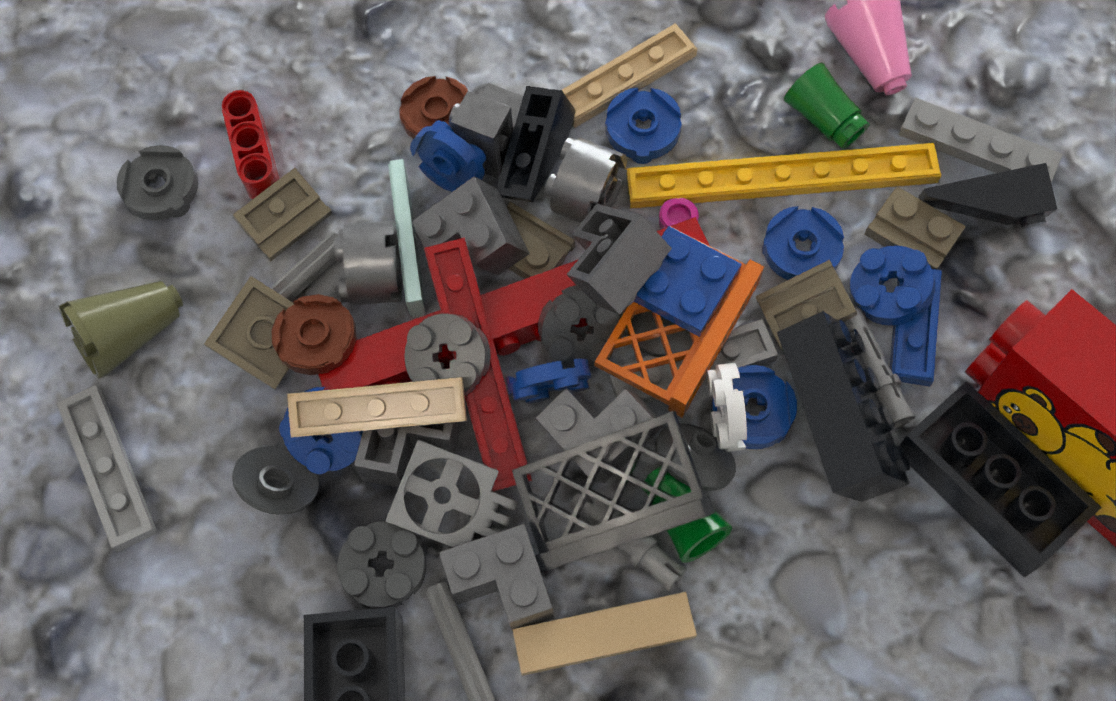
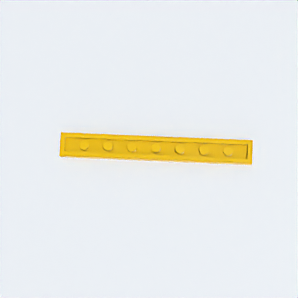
[626,143,941,209]

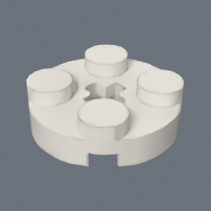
[706,363,747,452]

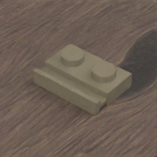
[233,168,331,262]
[864,186,966,270]
[507,202,575,279]
[755,260,858,351]

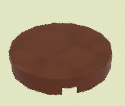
[399,76,468,139]
[271,294,357,375]

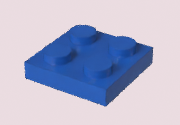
[634,226,742,337]

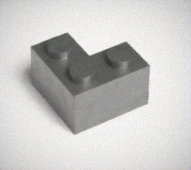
[449,83,523,179]
[412,176,530,275]
[566,204,672,315]
[536,388,666,483]
[354,421,463,488]
[439,524,554,632]

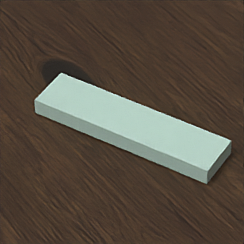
[388,159,426,318]

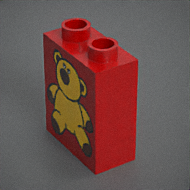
[965,289,1116,547]

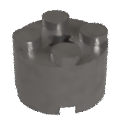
[544,137,627,223]
[334,221,402,305]

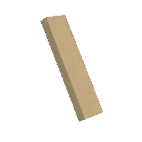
[562,23,697,128]
[287,377,467,438]
[512,592,697,676]

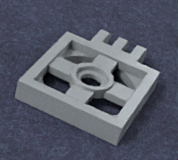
[385,439,518,547]

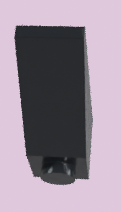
[496,86,576,203]
[918,163,1057,228]

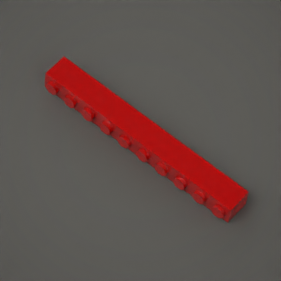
[318,217,710,390]

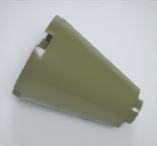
[58,281,183,379]

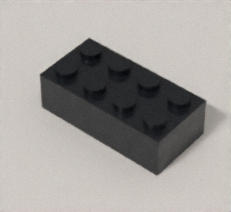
[777,311,910,502]
[899,381,1102,578]
[303,607,405,701]

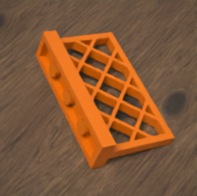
[594,229,765,418]

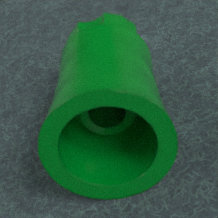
[784,62,870,150]
[641,466,732,563]

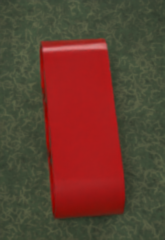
[222,90,279,199]

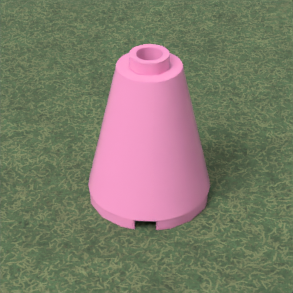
[825,0,912,96]

